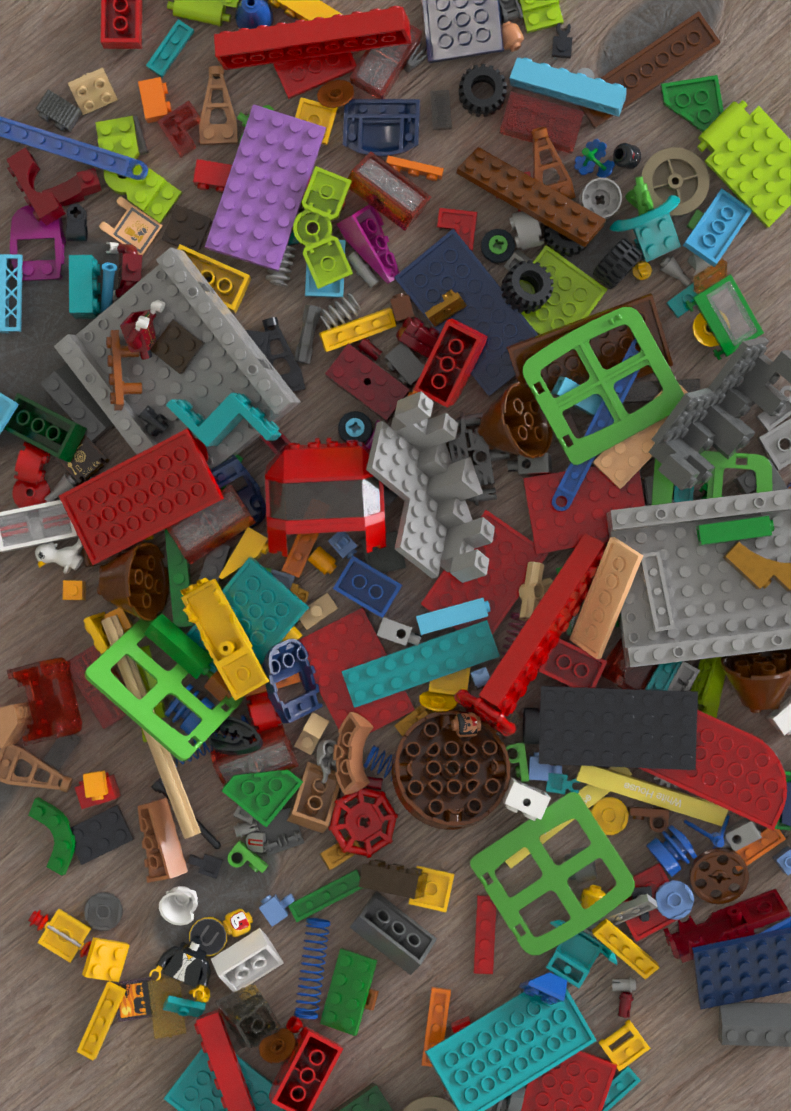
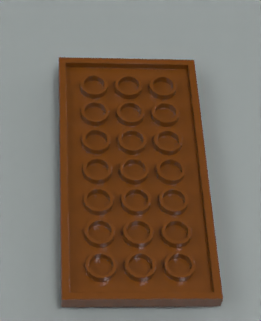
[506,293,673,398]

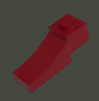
[42,167,102,207]

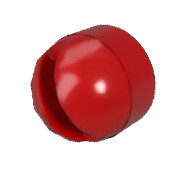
[286,1016,303,1033]

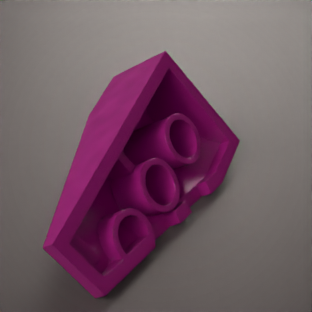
[337,202,399,284]

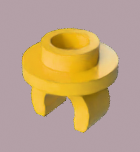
[632,261,652,280]
[189,985,210,1003]

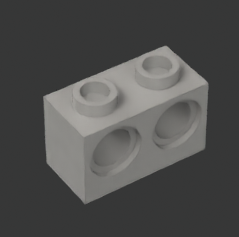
[668,661,700,691]

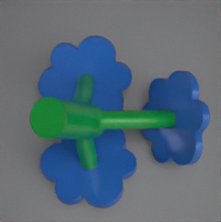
[574,139,615,178]

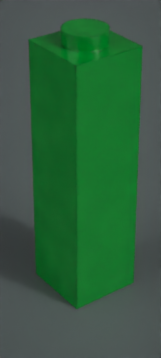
[696,516,774,546]
[144,613,213,679]

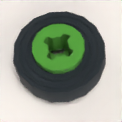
[481,229,515,263]

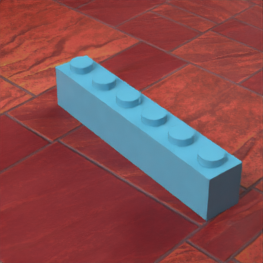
[510,57,626,117]

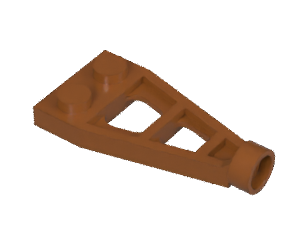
[531,127,576,199]

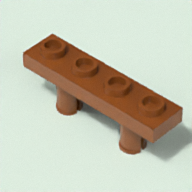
[106,330,142,411]

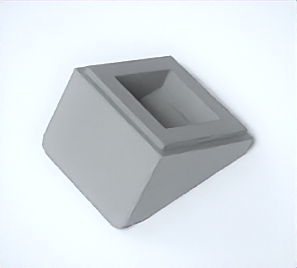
[504,249,531,270]

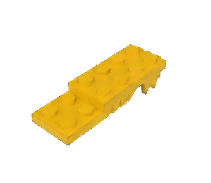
[180,577,269,701]

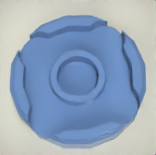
[655,880,694,920]

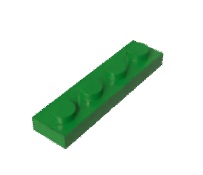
[288,869,362,922]

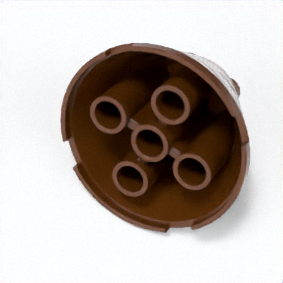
[478,382,553,459]
[97,543,169,621]
[721,649,791,713]

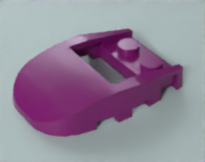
[10,205,66,281]

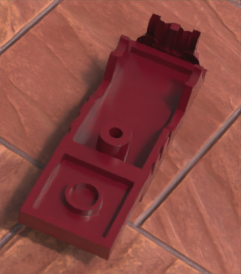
[663,889,790,963]

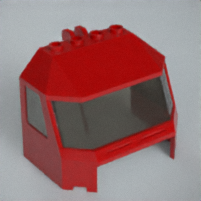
[265,437,386,557]

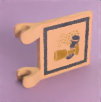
[99,196,163,256]

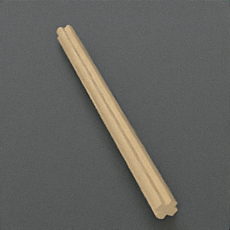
[101,615,201,839]

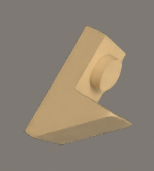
[294,712,329,755]

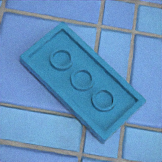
[683,188,752,267]

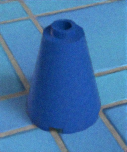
[235,0,273,29]

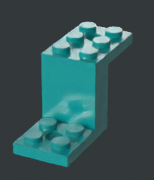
[166,393,282,447]

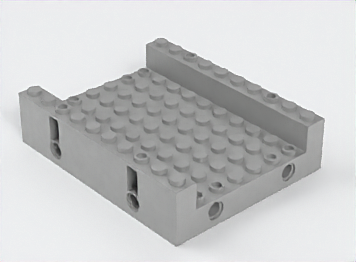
[54,247,301,470]
[606,489,791,667]

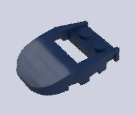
[207,454,266,535]
[263,639,323,724]

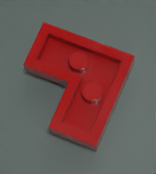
[437,208,477,251]

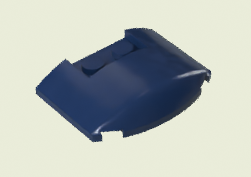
[343,99,420,157]

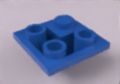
[519,972,567,1005]

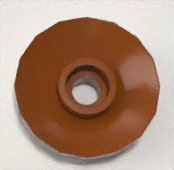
[317,80,354,108]
[259,1028,296,1064]

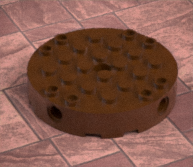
[391,710,510,830]

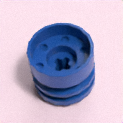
[164,684,215,735]
[646,825,697,877]

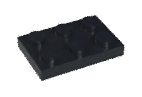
[70,805,134,865]

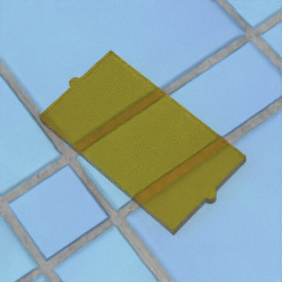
[147,977,186,1039]

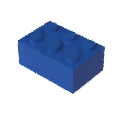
[333,555,402,618]

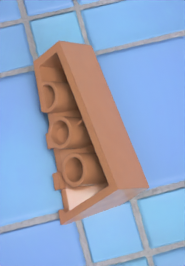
[137,798,188,883]

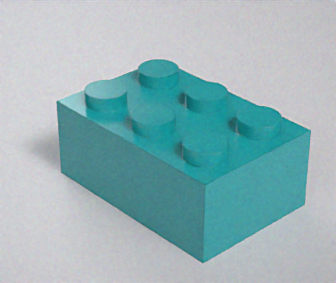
[69,255,101,319]

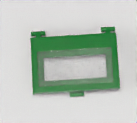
[685,274,764,360]

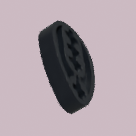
[208,717,263,755]

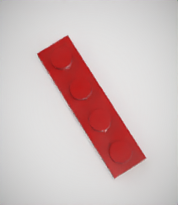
[473,895,496,974]

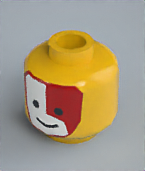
[223,909,253,937]

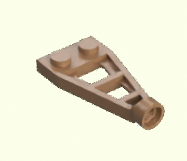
[199,66,238,145]
[0,744,73,793]

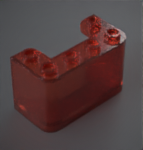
[7,657,82,746]

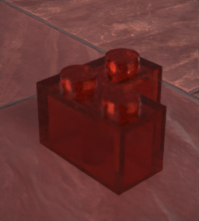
[157,100,201,158]

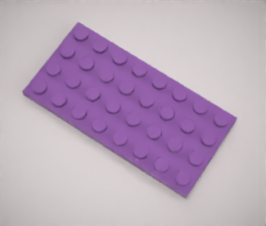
[205,104,326,272]

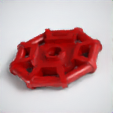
[454,689,516,736]
[328,788,398,858]

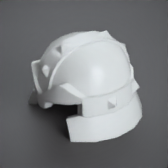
[159,886,198,926]

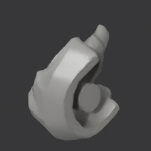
[316,739,337,784]

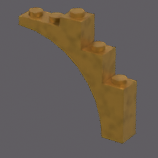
[723,542,791,592]

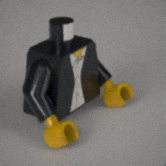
[149,938,211,1000]

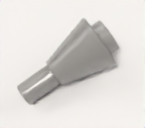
[660,256,691,286]
[45,474,77,502]

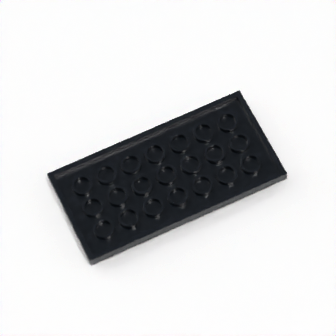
[539,686,698,770]

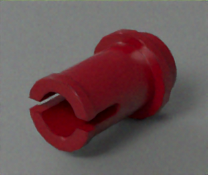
[358,338,383,361]
[365,776,383,790]
[618,992,634,1018]

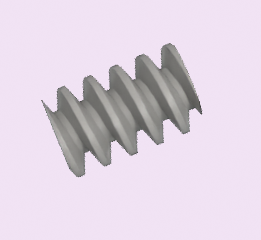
[265,246,296,287]
[319,293,361,329]

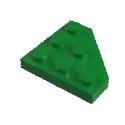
[660,75,724,132]
[221,769,303,827]

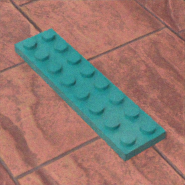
[341,620,500,708]

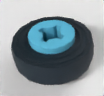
[338,411,372,443]

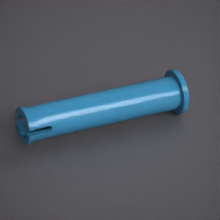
[100,262,117,314]

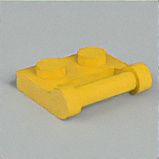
[598,1019,651,1072]

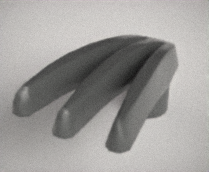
[404,41,428,72]

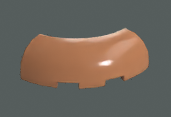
[333,712,374,795]

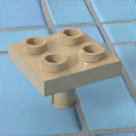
[68,68,118,115]

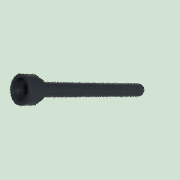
[151,777,221,849]

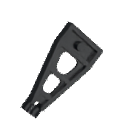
[262,317,306,392]

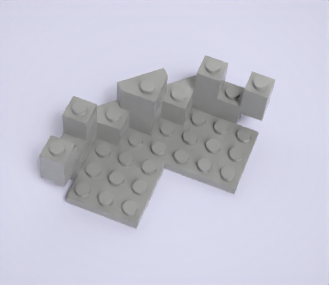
[366,391,495,583]

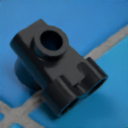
[139,405,169,437]

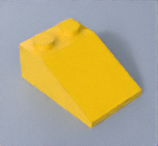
[219,527,269,580]

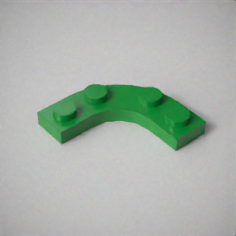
[28,797,75,876]

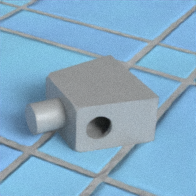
[377,617,422,646]
[719,818,762,852]

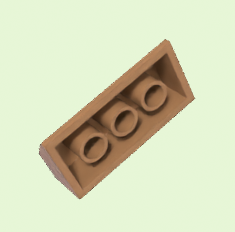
[0,702,33,748]

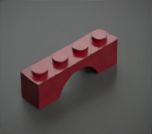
[6,147,66,226]

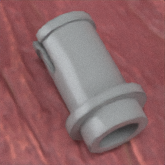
[234,820,259,838]
[612,977,636,993]

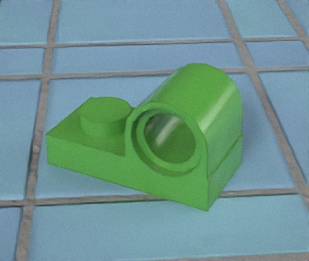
[505,742,529,782]
[228,840,269,873]

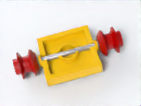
[28,909,92,963]

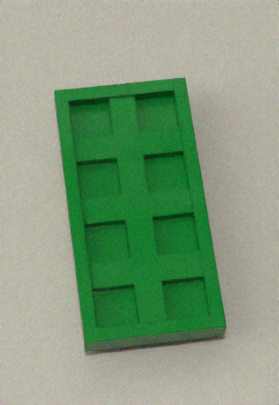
[320,948,377,1036]

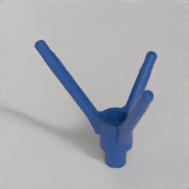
[684,815,730,849]

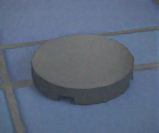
[84,892,123,931]

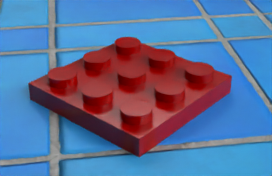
[608,863,678,942]

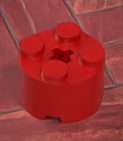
[14,442,51,485]
[245,691,282,733]

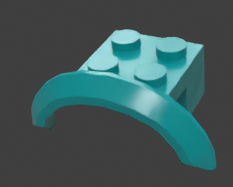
[609,195,681,262]
[546,920,618,989]

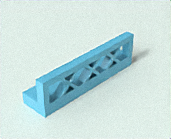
[0,254,23,333]

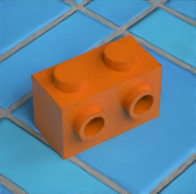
[138,77,172,123]

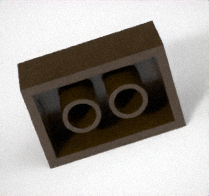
[358,859,428,899]

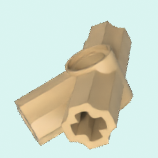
[519,562,553,621]

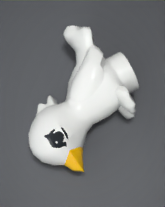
[35,538,84,574]

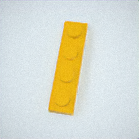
[319,307,397,352]
[592,918,660,980]
[77,981,126,1060]

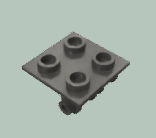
[256,807,304,856]

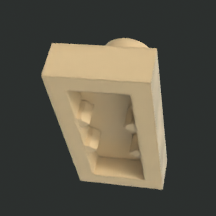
[300,593,338,630]

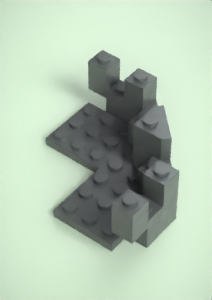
[649,337,791,490]

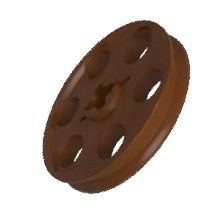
[690,848,749,904]

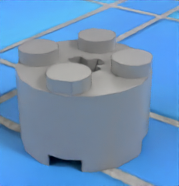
[509,211,544,251]

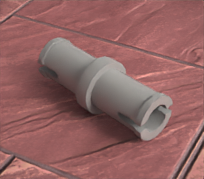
[347,251,380,288]

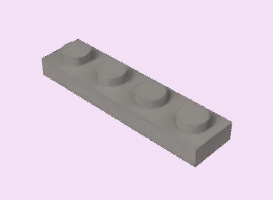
[641,551,675,632]
[583,894,658,936]

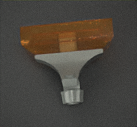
[687,252,727,294]

